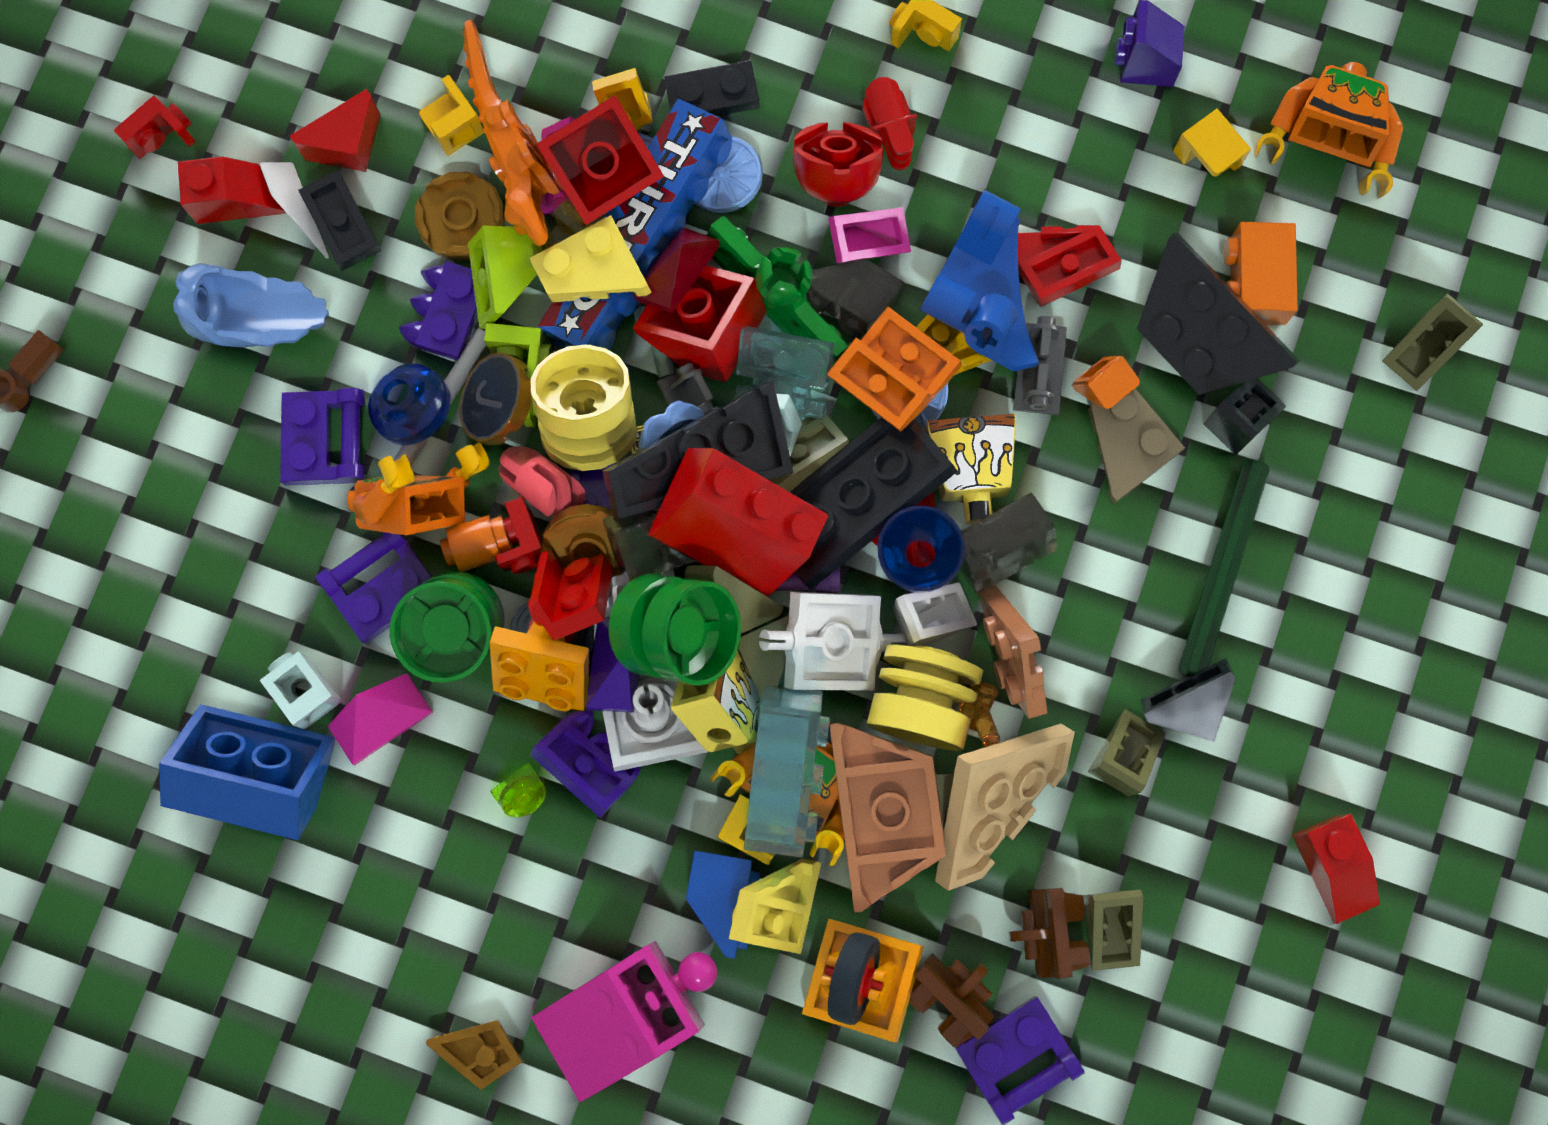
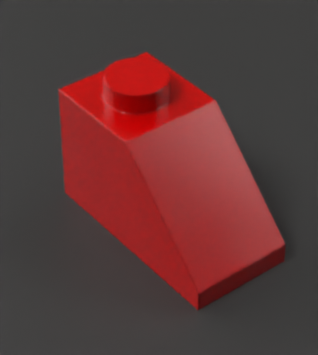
[178,156,286,224]
[1292,814,1380,924]

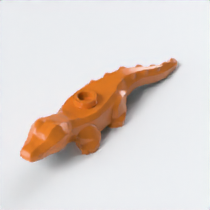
[462,19,560,246]

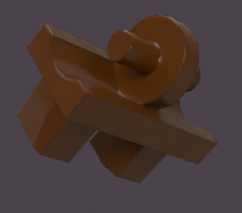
[1009,888,1091,979]
[909,953,995,1047]

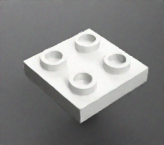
[603,674,708,772]

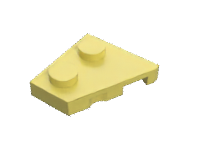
[529,215,652,302]
[729,859,821,954]

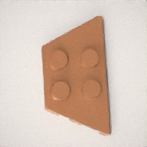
[977,584,1047,719]
[829,723,947,913]

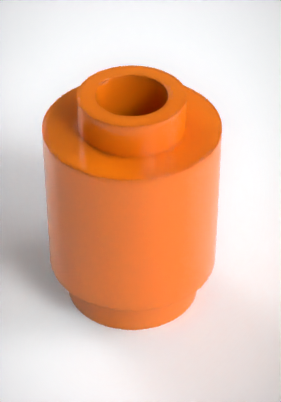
[440,515,513,572]

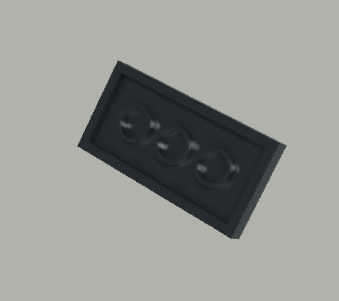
[790,417,958,590]

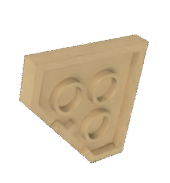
[935,724,1075,891]

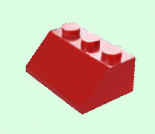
[647,448,828,597]

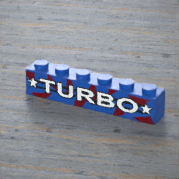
[538,98,733,350]

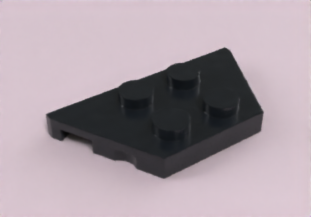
[1137,233,1300,395]

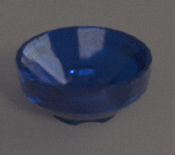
[368,364,450,445]
[877,505,965,593]

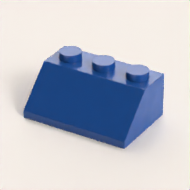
[159,704,335,840]

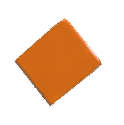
[1071,356,1140,409]

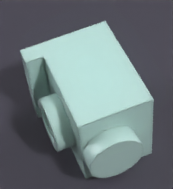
[260,651,343,730]

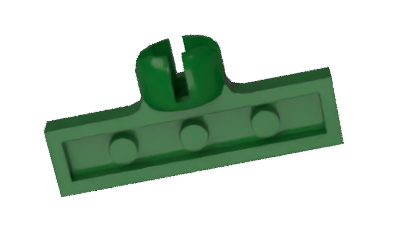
[707,216,849,376]

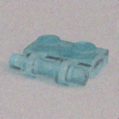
[735,326,835,421]

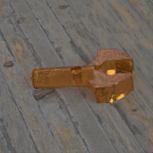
[958,681,1000,747]

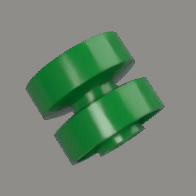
[389,571,505,683]
[609,574,741,685]

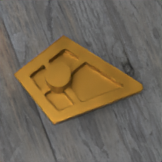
[426,1020,523,1090]

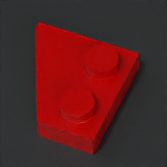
[1018,225,1122,307]

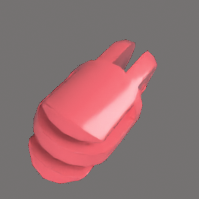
[498,446,586,517]

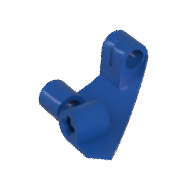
[920,189,1039,371]

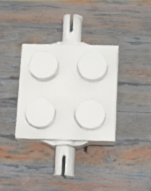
[759,592,907,691]

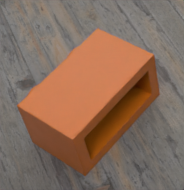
[1223,222,1298,325]

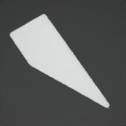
[260,162,329,259]

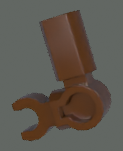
[0,330,65,412]

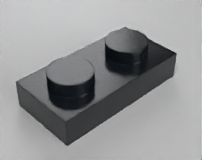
[664,60,760,116]
[298,170,381,272]

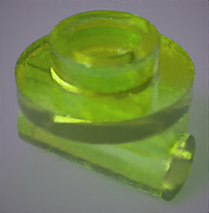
[490,762,546,818]

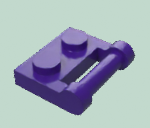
[280,388,365,486]
[315,532,432,645]
[954,996,1085,1125]

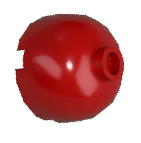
[792,122,883,207]

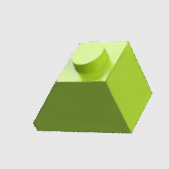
[468,225,542,329]

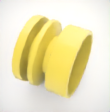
[531,345,637,471]
[866,644,983,751]

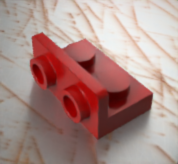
[528,550,613,641]

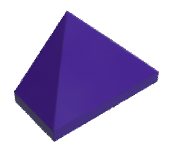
[586,617,639,713]

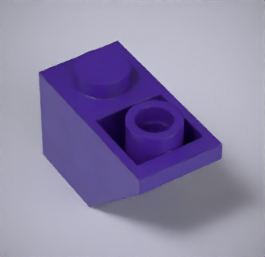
[1114,0,1185,87]

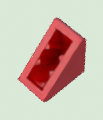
[290,89,381,172]

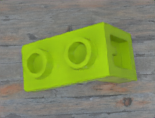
[484,323,553,428]

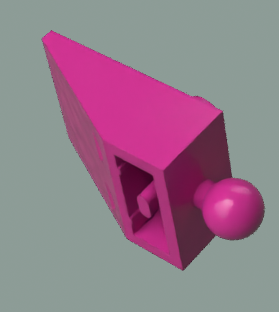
[531,940,718,1102]

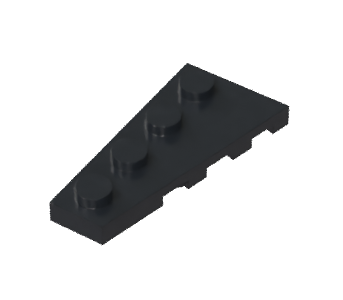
[602,381,793,519]

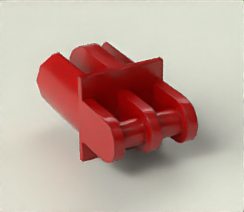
[863,77,917,171]

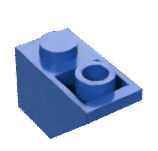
[686,851,760,958]

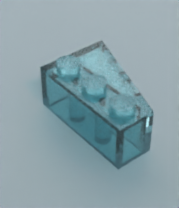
[744,684,830,857]

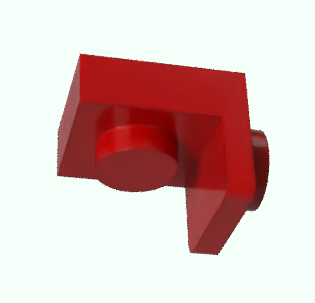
[113,95,196,160]
[495,497,543,575]

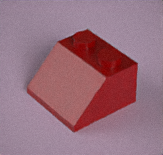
[533,95,664,226]
[633,265,767,383]

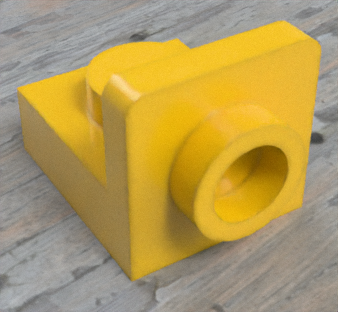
[889,0,962,51]
[592,68,653,130]

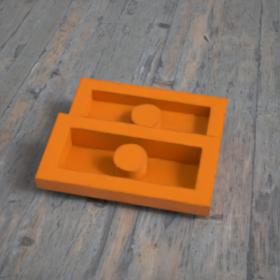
[827,307,962,432]

